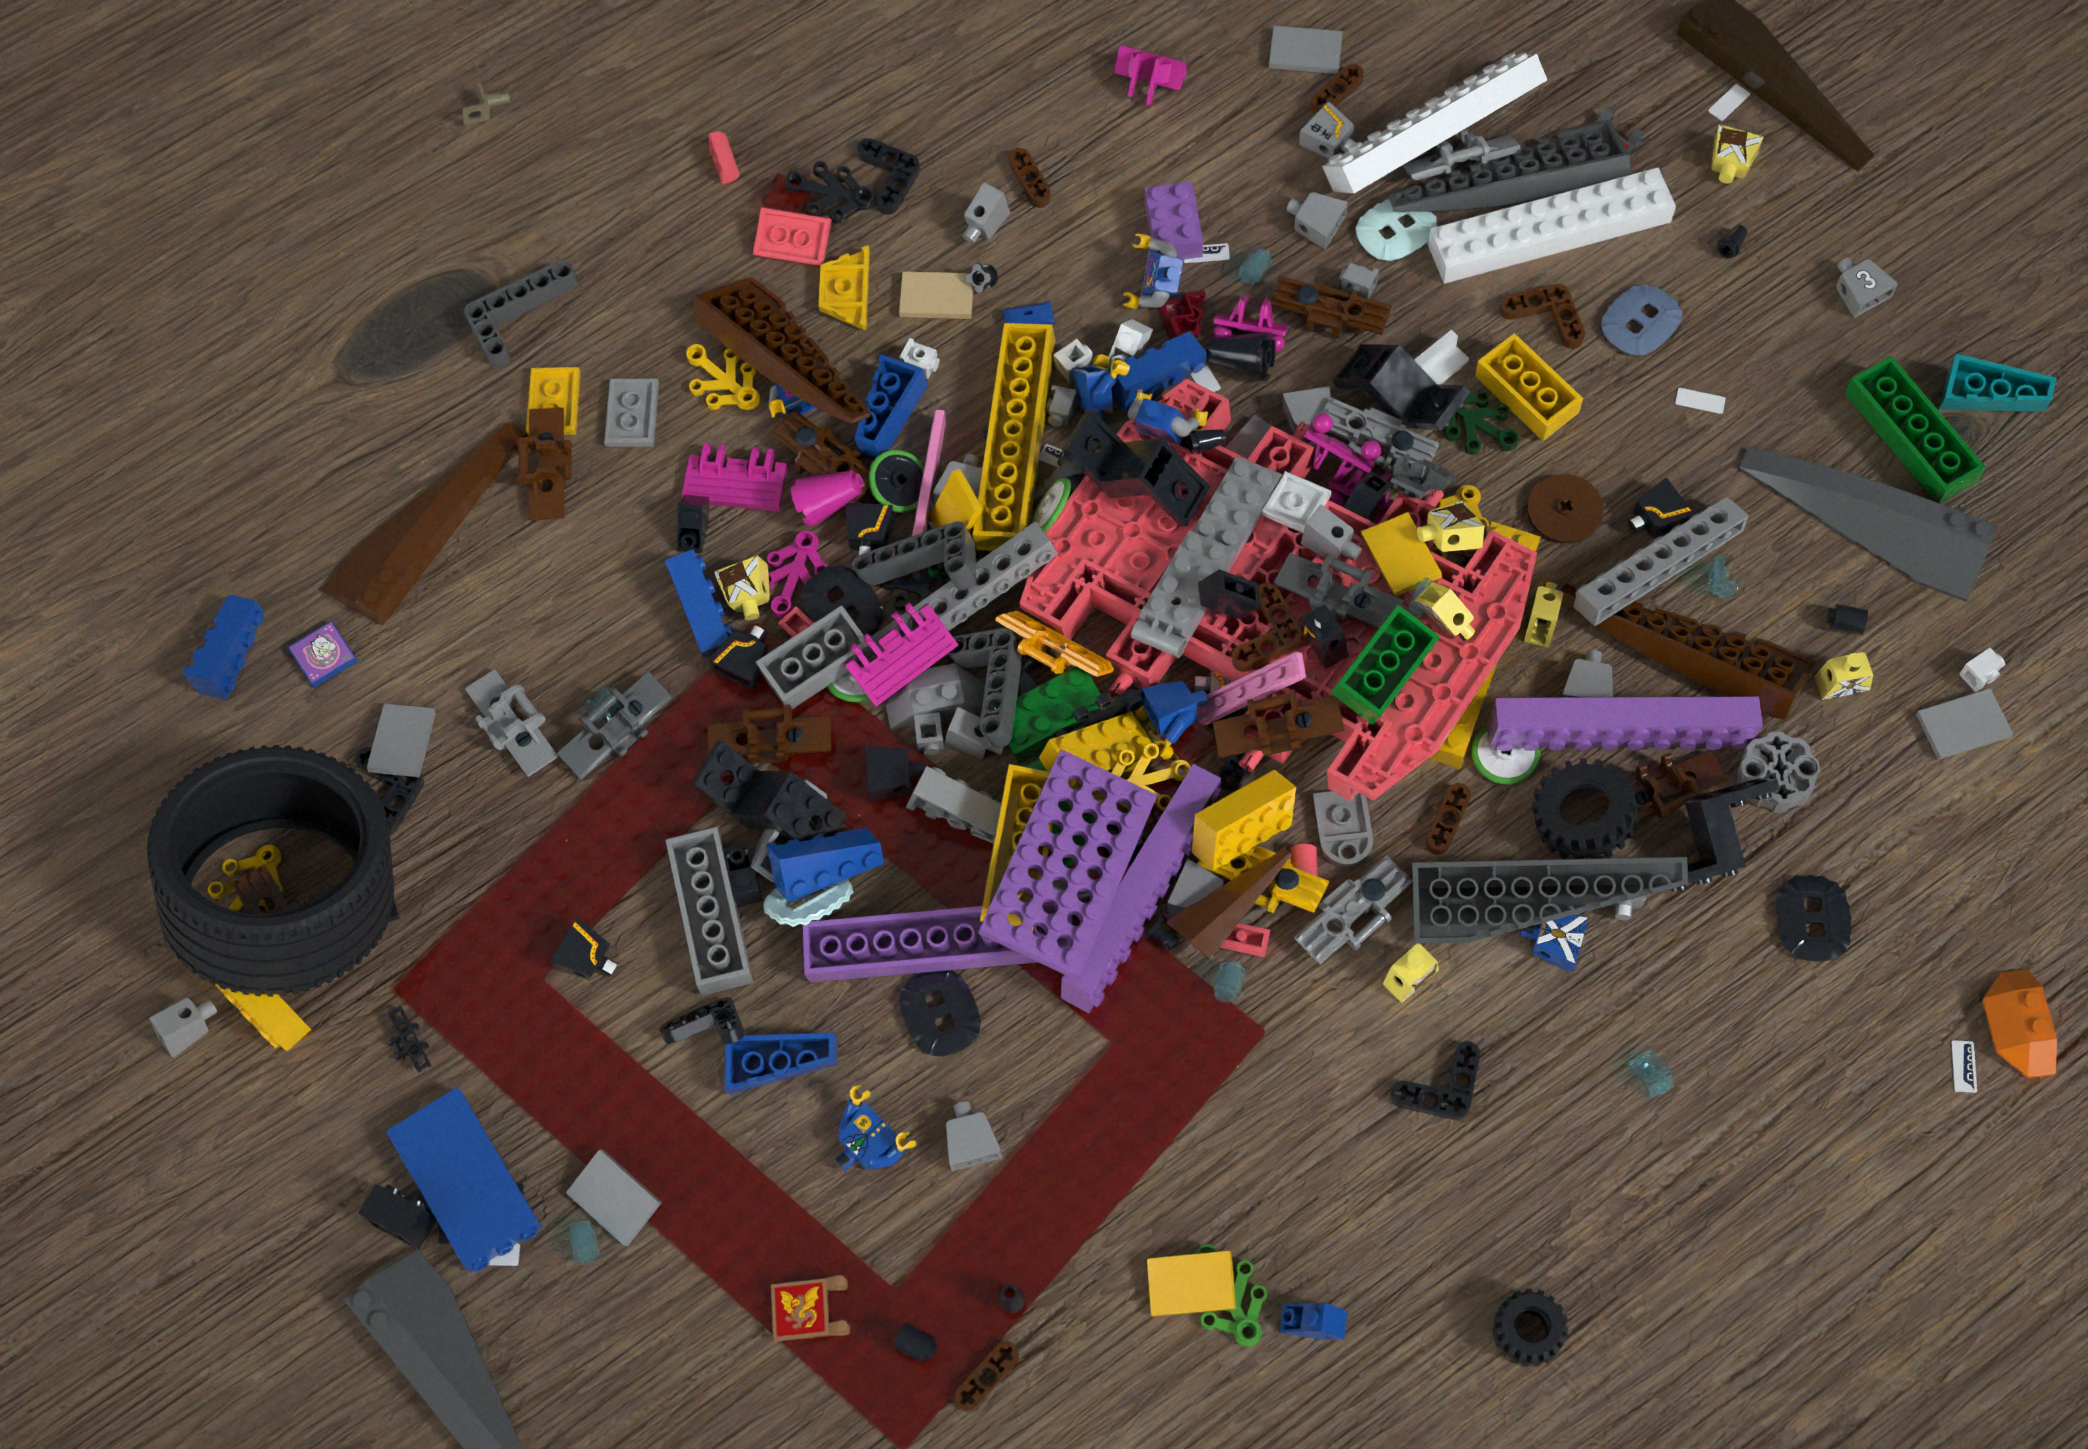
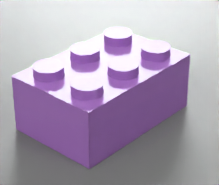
[1145,181,1203,260]

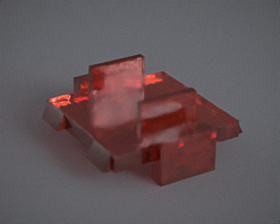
[761,171,811,214]

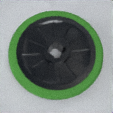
[868,450,924,513]

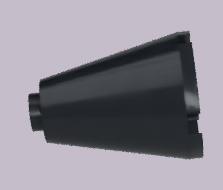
[1206,332,1276,381]

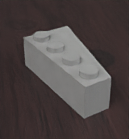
[906,766,1001,844]

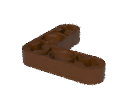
[1499,284,1585,349]
[1231,583,1303,672]

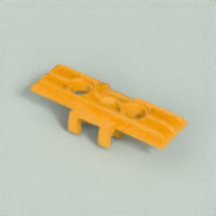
[995,611,1114,677]

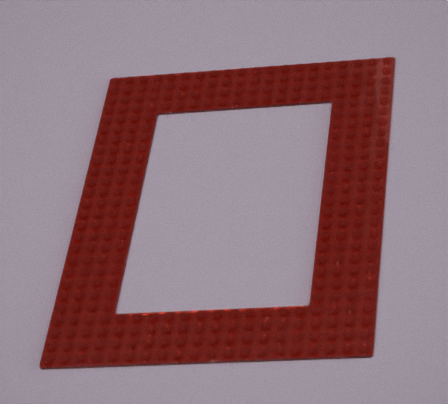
[394,623,1265,1449]

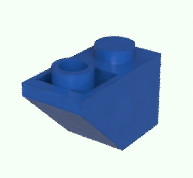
[1279,1302,1348,1340]

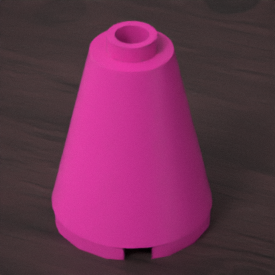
[791,470,864,527]

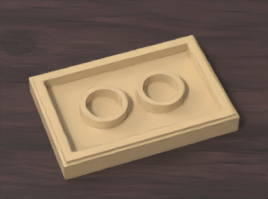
[899,272,974,319]

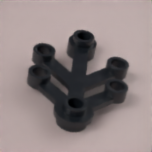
[784,161,875,224]
[882,538,949,611]
[1054,689,1145,738]

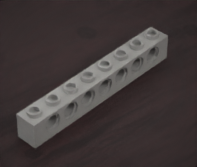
[1573,497,1749,627]
[871,521,1058,651]

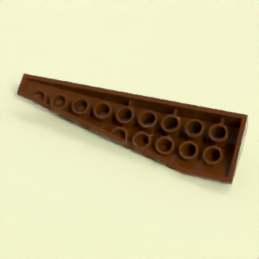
[693,277,871,424]

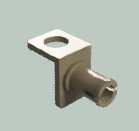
[462,82,510,125]

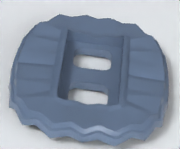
[1601,284,1682,356]

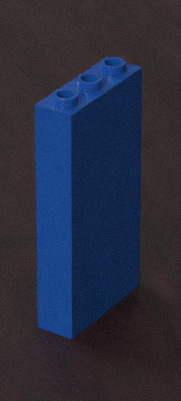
[386,1087,543,1273]

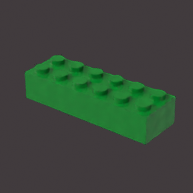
[1844,355,1986,504]

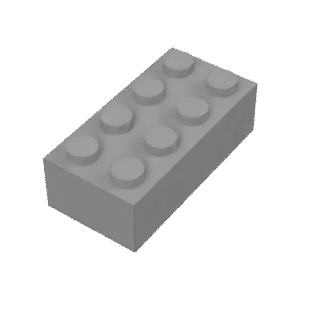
[756,605,874,709]

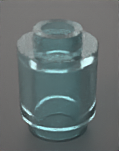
[1238,249,1272,285]
[1214,961,1246,1003]
[568,1221,601,1265]

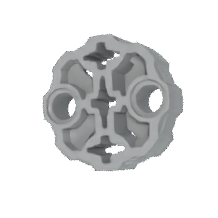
[1736,732,1820,813]

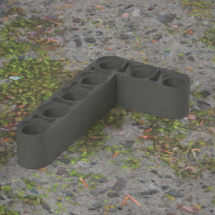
[464,260,577,368]
[852,521,976,590]
[947,628,1023,748]

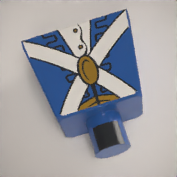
[1520,915,1589,972]

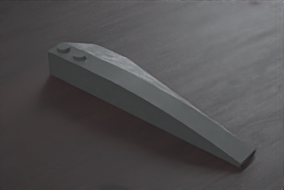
[1389,120,1631,212]
[1739,447,1998,602]
[1412,857,1688,943]
[344,1249,523,1449]

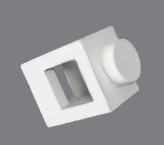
[899,338,939,379]
[1054,339,1093,384]
[1959,648,2005,693]

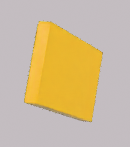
[526,367,581,436]
[929,469,983,533]
[1361,512,1442,597]
[1147,1251,1236,1317]

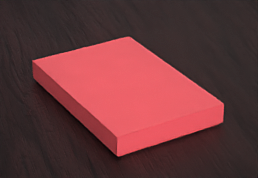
[753,207,832,267]

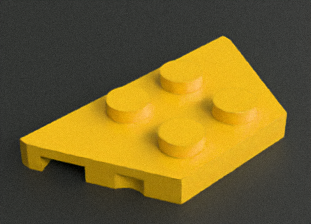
[819,246,870,330]

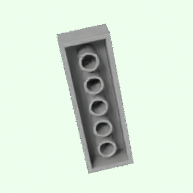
[666,827,754,996]

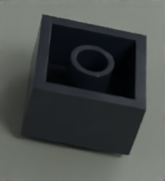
[358,1184,436,1250]

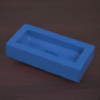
[1003,302,1054,327]

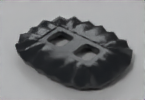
[801,564,884,636]
[1776,875,1852,961]
[899,970,981,1056]

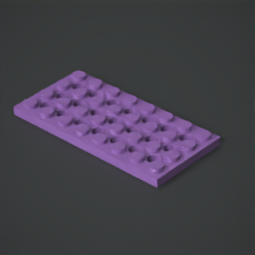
[978,749,1157,980]

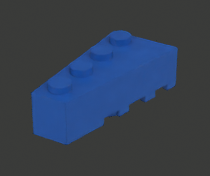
[1108,331,1206,413]
[854,354,928,460]
[665,549,732,658]
[182,594,264,700]
[766,828,884,903]
[725,1033,838,1095]

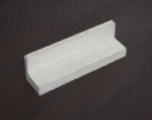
[1414,330,1469,384]

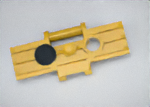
[1197,845,1329,913]

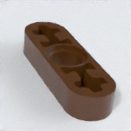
[1311,64,1364,115]
[1009,148,1051,208]
[1426,783,1471,855]
[955,1341,1019,1413]

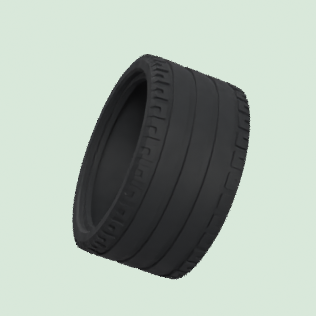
[147,745,394,997]

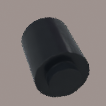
[1826,604,1868,635]
[893,1322,939,1364]

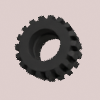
[1492,1289,1569,1367]

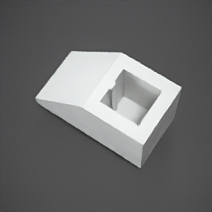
[1107,319,1153,369]

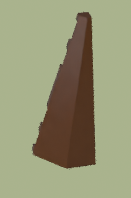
[1165,848,1292,959]

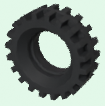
[1531,758,1638,860]

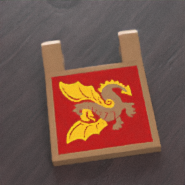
[771,1275,850,1342]

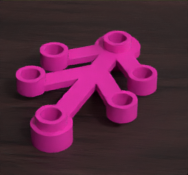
[767,531,828,618]

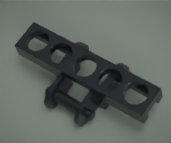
[388,1006,432,1073]

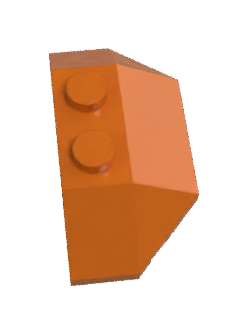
[1982,969,2057,1078]

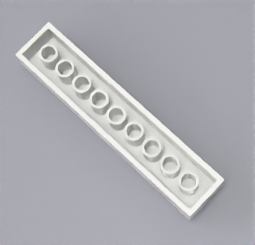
[1322,52,1547,193]
[1428,168,1676,284]

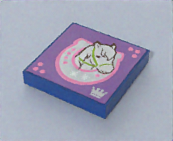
[288,621,358,688]

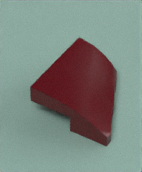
[1157,290,1206,340]

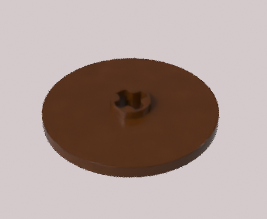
[1527,474,1604,543]

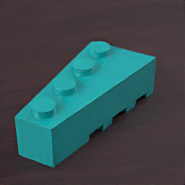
[1938,354,2057,412]

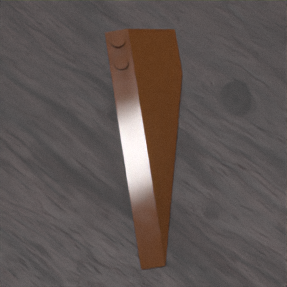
[322,422,527,626]
[1555,580,1816,721]

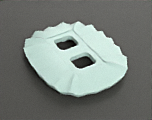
[1356,199,1438,261]
[763,879,853,927]

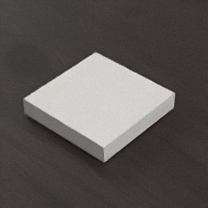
[1261,471,1331,533]

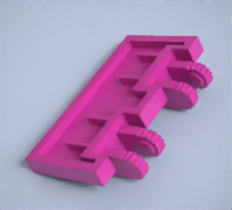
[681,443,788,511]
[845,603,958,707]

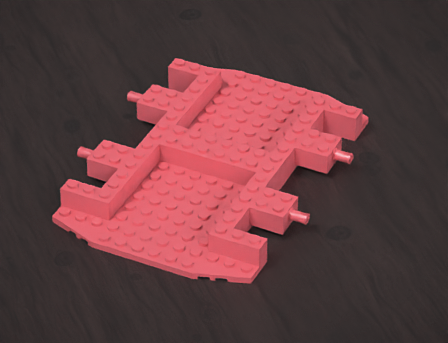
[1020,379,1537,801]

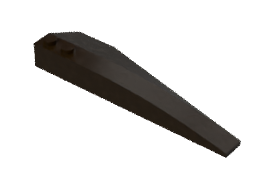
[1677,0,1874,172]

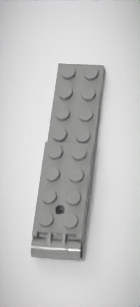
[1131,456,1282,658]

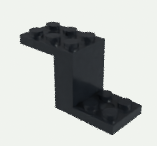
[1332,344,1470,431]
[1062,410,1210,527]
[690,741,847,842]
[1671,778,1780,892]

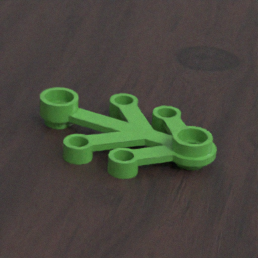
[1196,1244,1267,1347]

